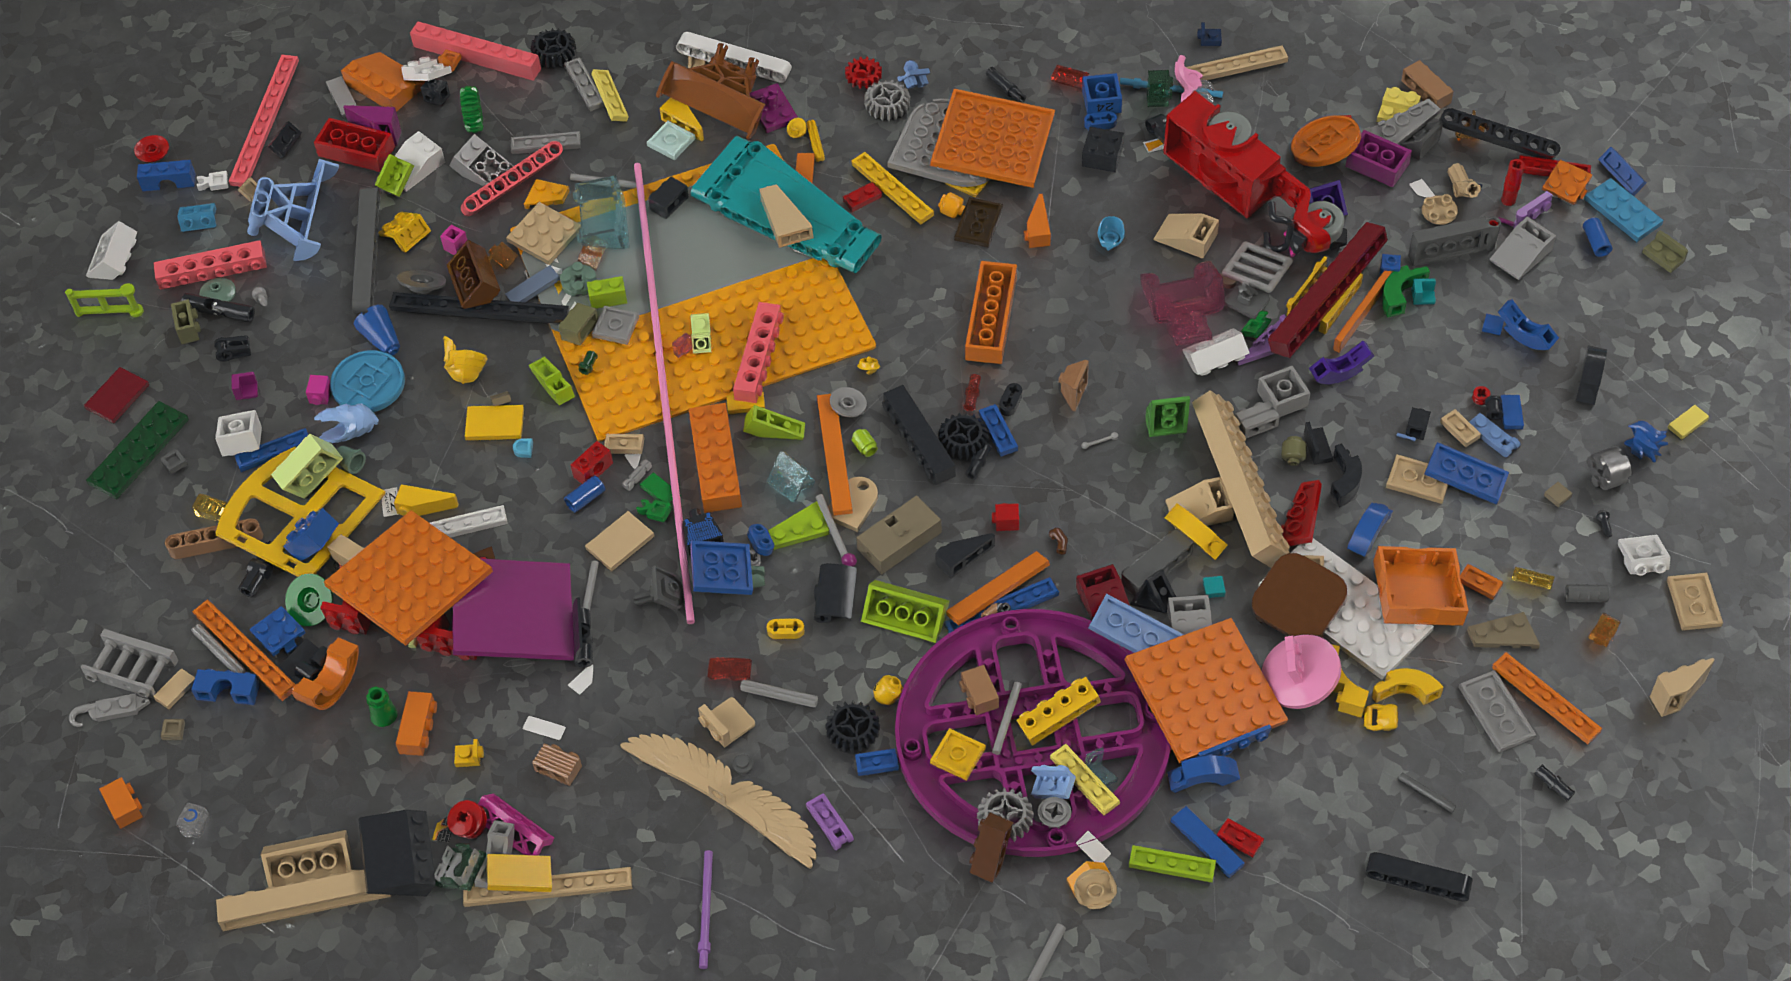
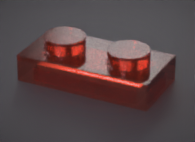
[1051,65,1089,89]

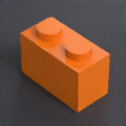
[99,777,143,829]

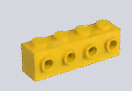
[1017,677,1101,746]

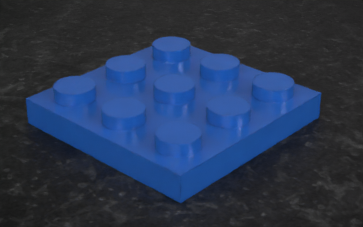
[690,540,753,595]

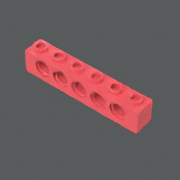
[153,240,267,290]
[733,302,784,403]

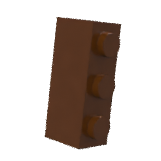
[969,813,1013,883]

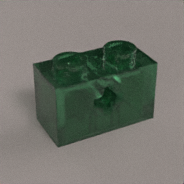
[1147,70,1173,107]

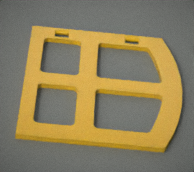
[216,447,385,577]

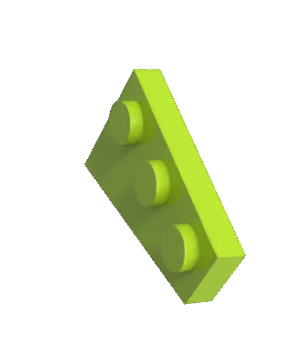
[768,501,830,550]

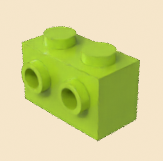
[587,276,628,309]

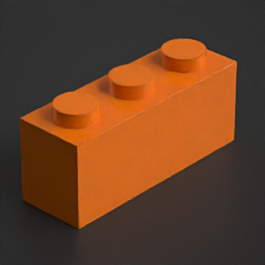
[396,691,437,756]

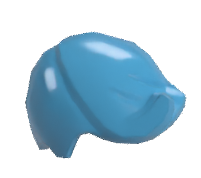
[1097,216,1125,251]

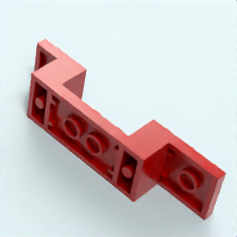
[320,600,477,661]

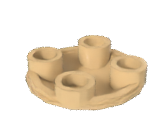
[1422,194,1458,225]

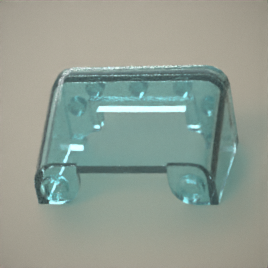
[573,175,630,249]

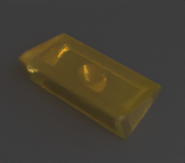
[1512,567,1555,590]

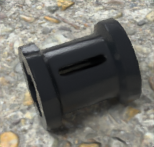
[1484,395,1503,420]

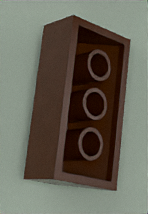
[447,240,501,309]

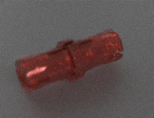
[964,374,981,411]

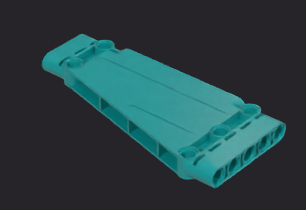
[691,136,882,273]

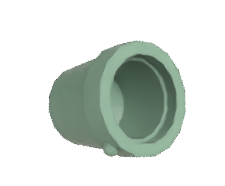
[337,446,366,474]

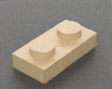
[1440,409,1481,447]
[604,434,644,454]

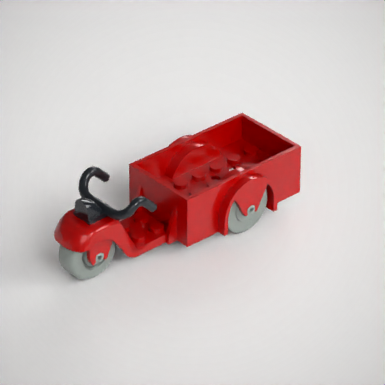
[1163,91,1344,254]

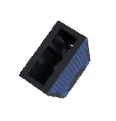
[684,508,724,556]

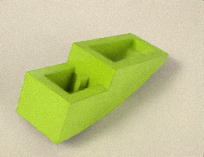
[529,356,575,406]

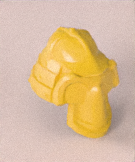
[443,336,488,384]

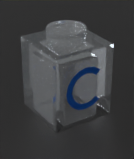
[176,802,210,838]

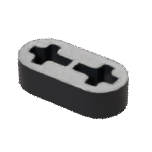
[999,383,1023,416]

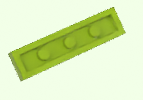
[1129,845,1216,882]

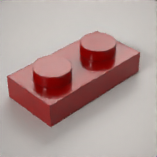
[843,182,882,212]
[1217,818,1264,858]

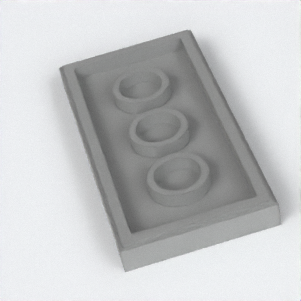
[1458,670,1536,753]

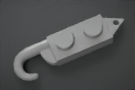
[69,693,150,727]

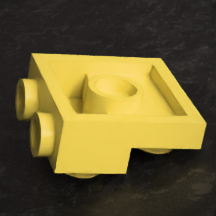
[1376,87,1421,122]

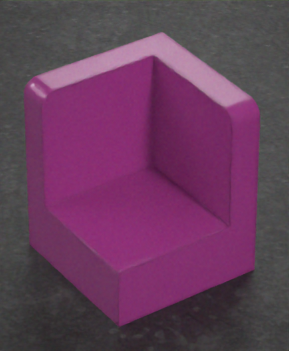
[232,372,258,400]

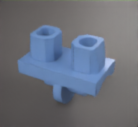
[897,60,930,89]

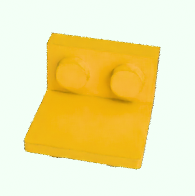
[378,212,431,252]

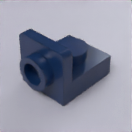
[1197,22,1222,46]

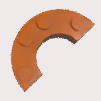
[292,637,359,710]

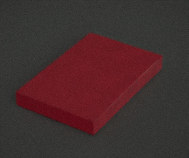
[84,367,150,424]

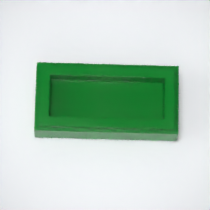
[640,472,681,504]

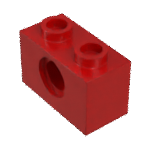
[571,441,613,484]

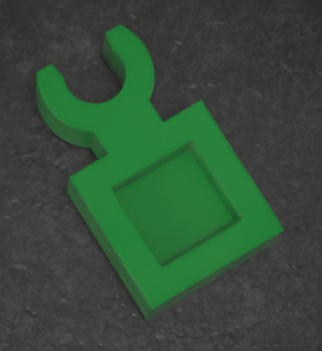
[636,499,673,522]

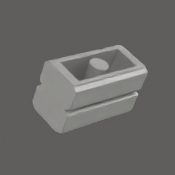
[1235,401,1280,438]

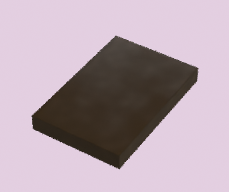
[954,197,1003,248]

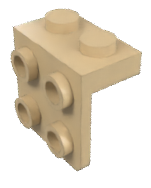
[698,697,755,748]

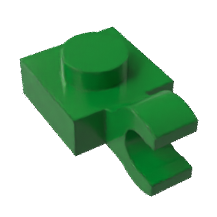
[1241,310,1271,338]

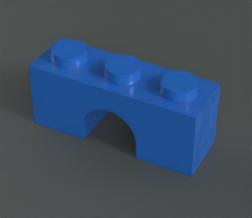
[137,160,196,191]
[191,669,260,705]

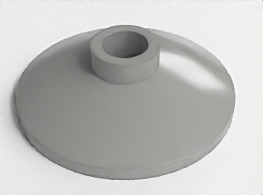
[830,387,867,417]

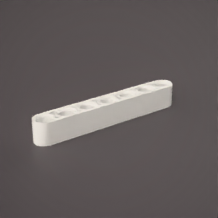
[676,32,792,83]

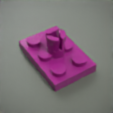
[749,83,798,133]

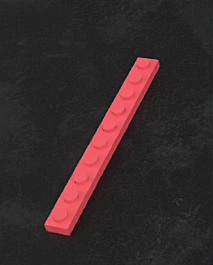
[229,55,299,187]

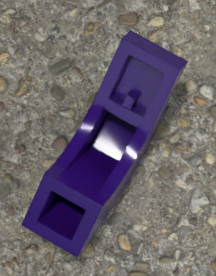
[1309,341,1375,384]

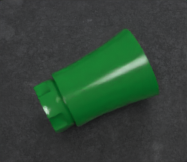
[366,686,398,727]

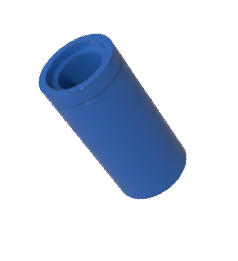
[1583,218,1613,257]
[564,475,606,513]

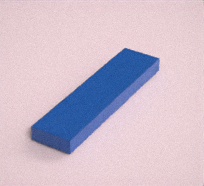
[234,428,308,472]
[1171,806,1245,878]

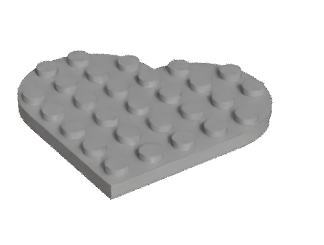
[888,99,991,187]

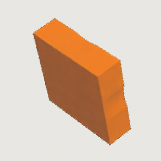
[1373,546,1469,626]

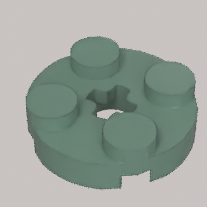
[560,262,597,296]

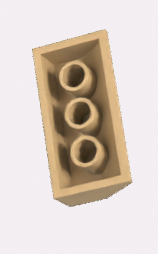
[261,830,353,887]

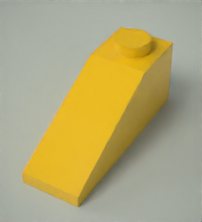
[660,97,704,142]
[394,484,459,516]

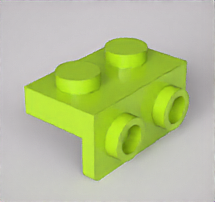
[375,154,414,197]

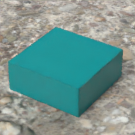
[1202,576,1226,598]

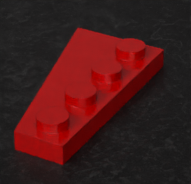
[1281,480,1322,546]

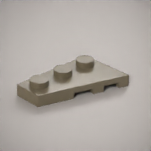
[1467,612,1540,649]

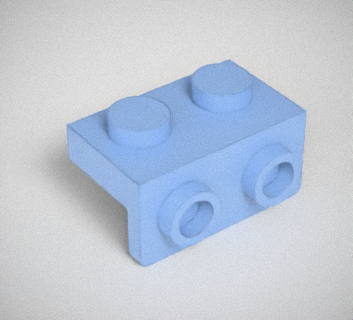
[1031,765,1076,799]

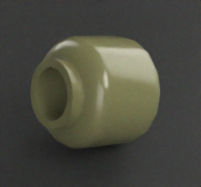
[1281,436,1307,466]

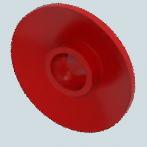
[134,135,169,162]

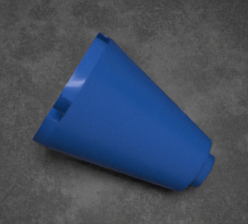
[354,305,400,356]

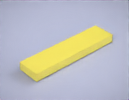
[591,69,629,122]
[1050,744,1120,816]

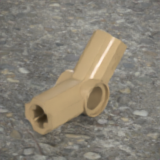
[1447,163,1481,198]

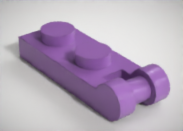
[1513,191,1553,228]
[806,793,854,850]

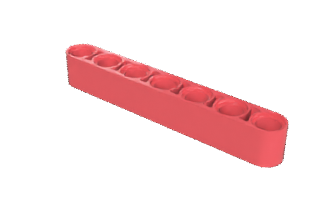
[461,141,563,216]

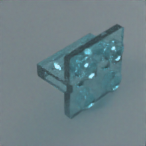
[767,451,815,502]

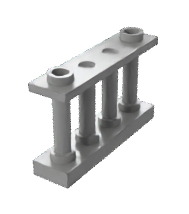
[80,629,179,699]

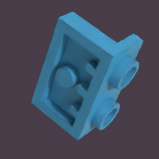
[177,203,217,232]

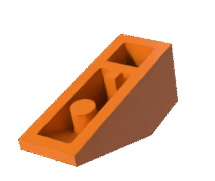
[1024,193,1051,248]

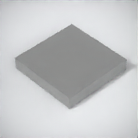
[592,306,639,345]

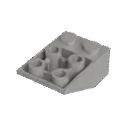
[449,134,514,189]
[1490,217,1556,280]
[1167,595,1212,635]

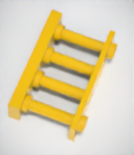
[1286,256,1363,334]

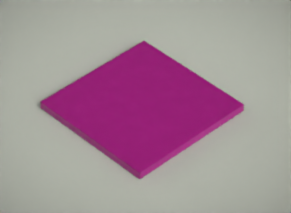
[452,559,574,660]

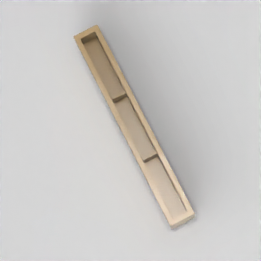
[216,869,391,931]

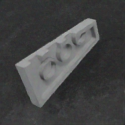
[1364,99,1441,145]

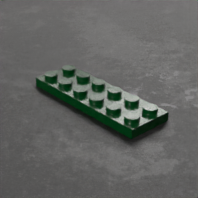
[86,401,189,500]

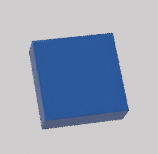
[1482,313,1504,335]

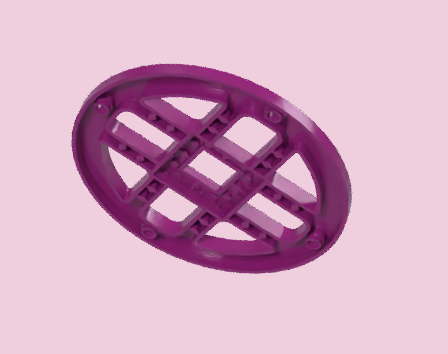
[895,609,1171,857]

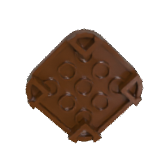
[1252,553,1347,638]

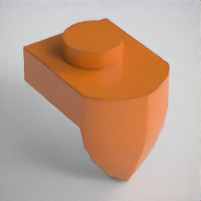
[437,49,462,72]

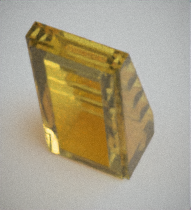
[192,493,227,521]

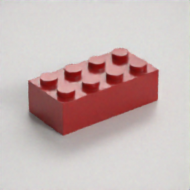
[314,118,395,172]

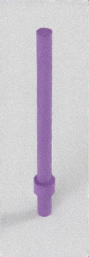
[698,850,713,969]

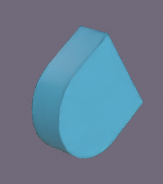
[513,438,533,458]

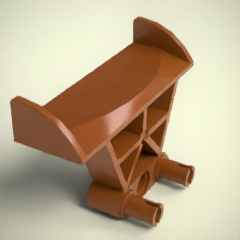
[656,43,765,140]

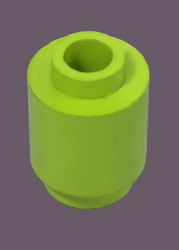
[851,429,878,457]

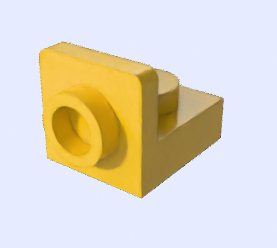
[454,739,484,767]

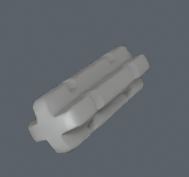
[622,459,652,491]

